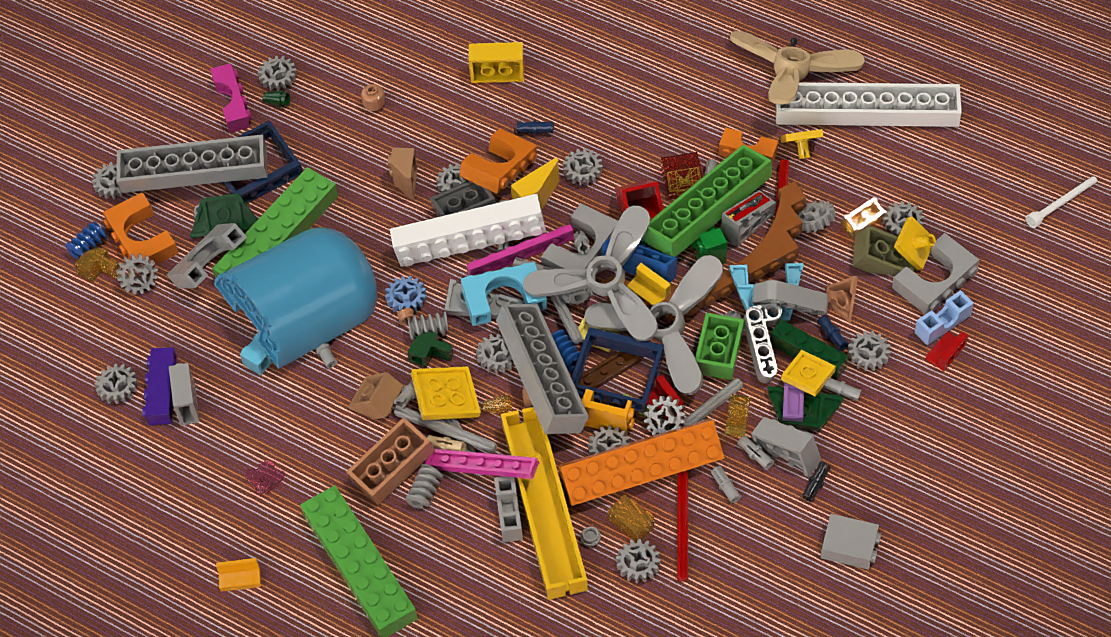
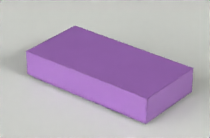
[783,383,804,422]

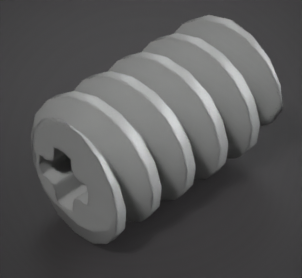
[408,311,449,340]
[405,464,443,509]

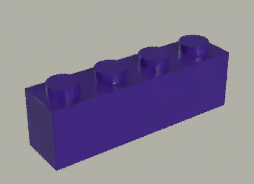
[142,347,177,425]

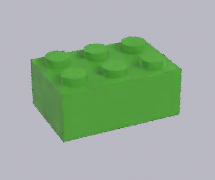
[695,313,744,380]

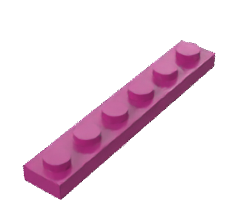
[467,224,574,276]
[425,449,539,479]

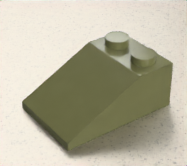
[853,225,914,276]

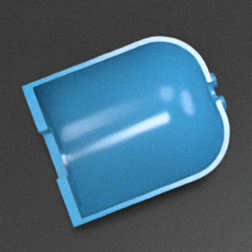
[214,227,377,369]

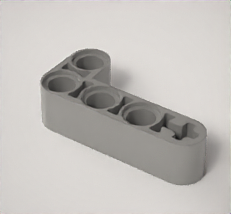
[752,280,829,315]
[743,303,782,383]

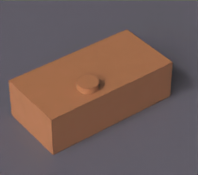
[346,417,435,506]

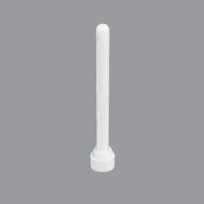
[1026,176,1097,228]

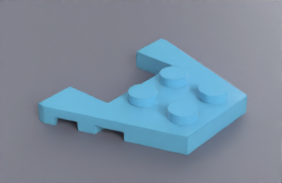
[729,263,804,322]

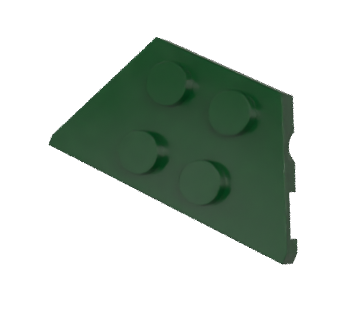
[190,193,258,238]
[767,386,844,432]

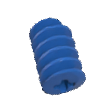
[65,221,108,260]
[551,329,581,372]

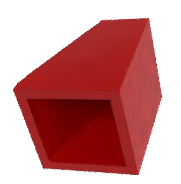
[615,179,664,220]

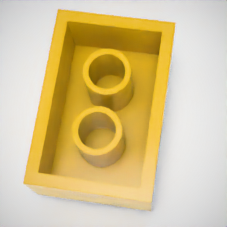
[469,42,524,83]

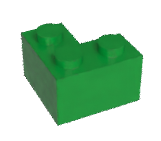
[690,226,727,264]

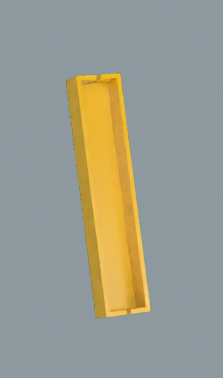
[501,407,588,600]

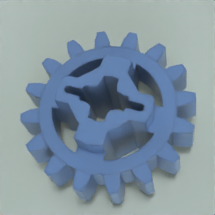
[385,275,427,312]

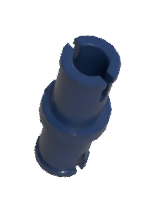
[517,120,554,135]
[817,315,849,351]

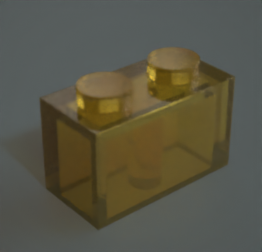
[840,197,886,239]
[608,494,655,543]

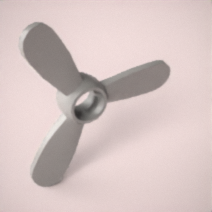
[523,206,658,342]
[584,255,723,395]

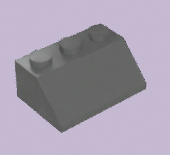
[430,181,496,217]

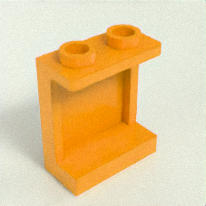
[582,389,635,436]

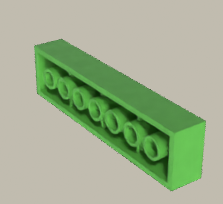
[644,145,772,257]
[212,167,339,279]
[300,485,418,637]

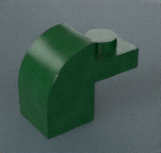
[407,332,454,368]

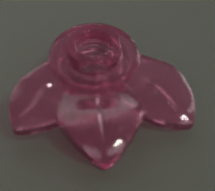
[245,461,285,494]

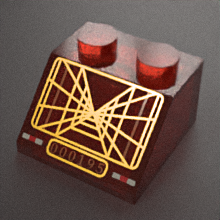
[661,152,703,200]

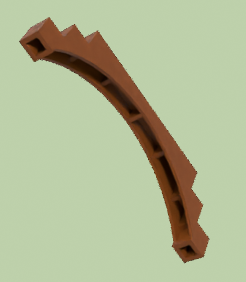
[600,181,807,326]

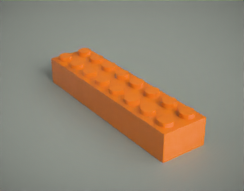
[557,419,724,506]

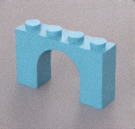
[461,262,547,326]

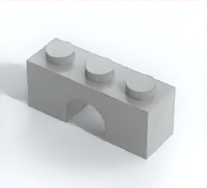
[494,476,523,542]

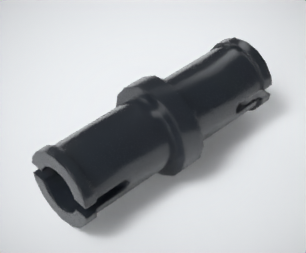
[802,462,831,502]

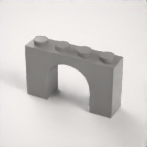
[541,203,618,269]
[167,223,247,289]
[892,233,979,314]

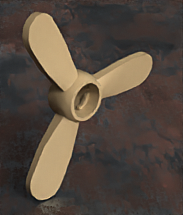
[730,31,865,104]

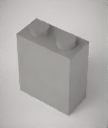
[169,363,200,426]
[821,514,881,570]

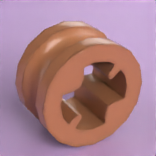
[397,308,414,326]

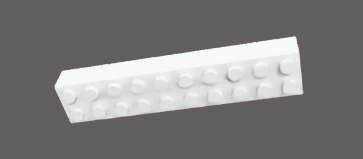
[776,82,962,127]

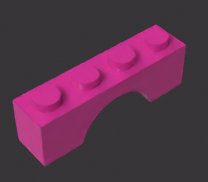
[210,63,252,133]

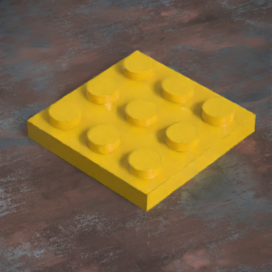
[411,367,481,420]

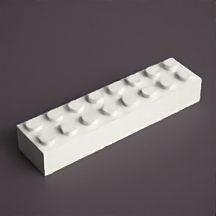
[390,194,546,267]

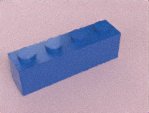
[602,237,677,283]

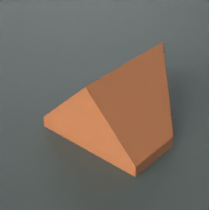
[826,276,858,323]

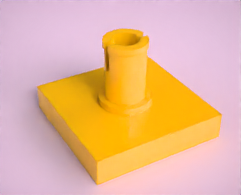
[780,129,823,159]
[894,216,936,270]
[781,350,836,396]

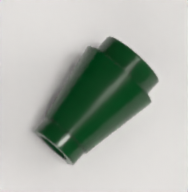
[262,90,290,108]

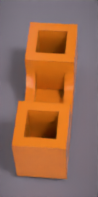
[719,127,778,166]

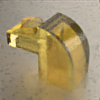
[74,248,120,282]
[725,394,751,437]

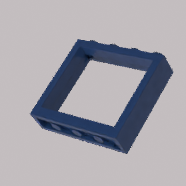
[222,120,303,204]
[571,327,664,413]

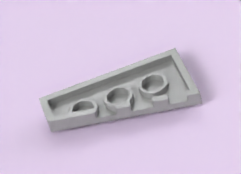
[444,279,523,319]

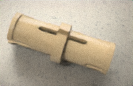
[427,435,467,451]

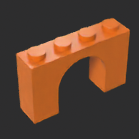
[459,128,537,194]
[103,192,179,274]

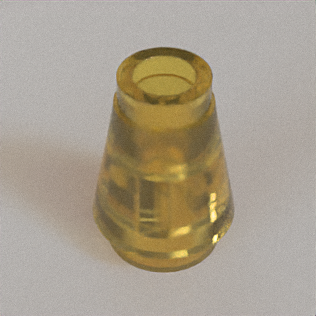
[482,394,512,413]

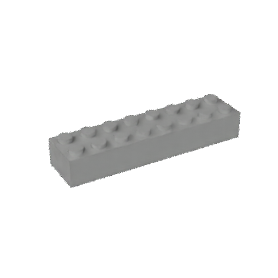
[117,135,268,193]
[496,304,589,434]

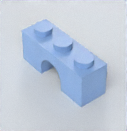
[915,290,974,346]

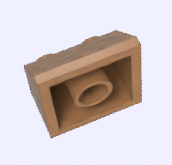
[388,148,418,200]
[348,372,403,419]

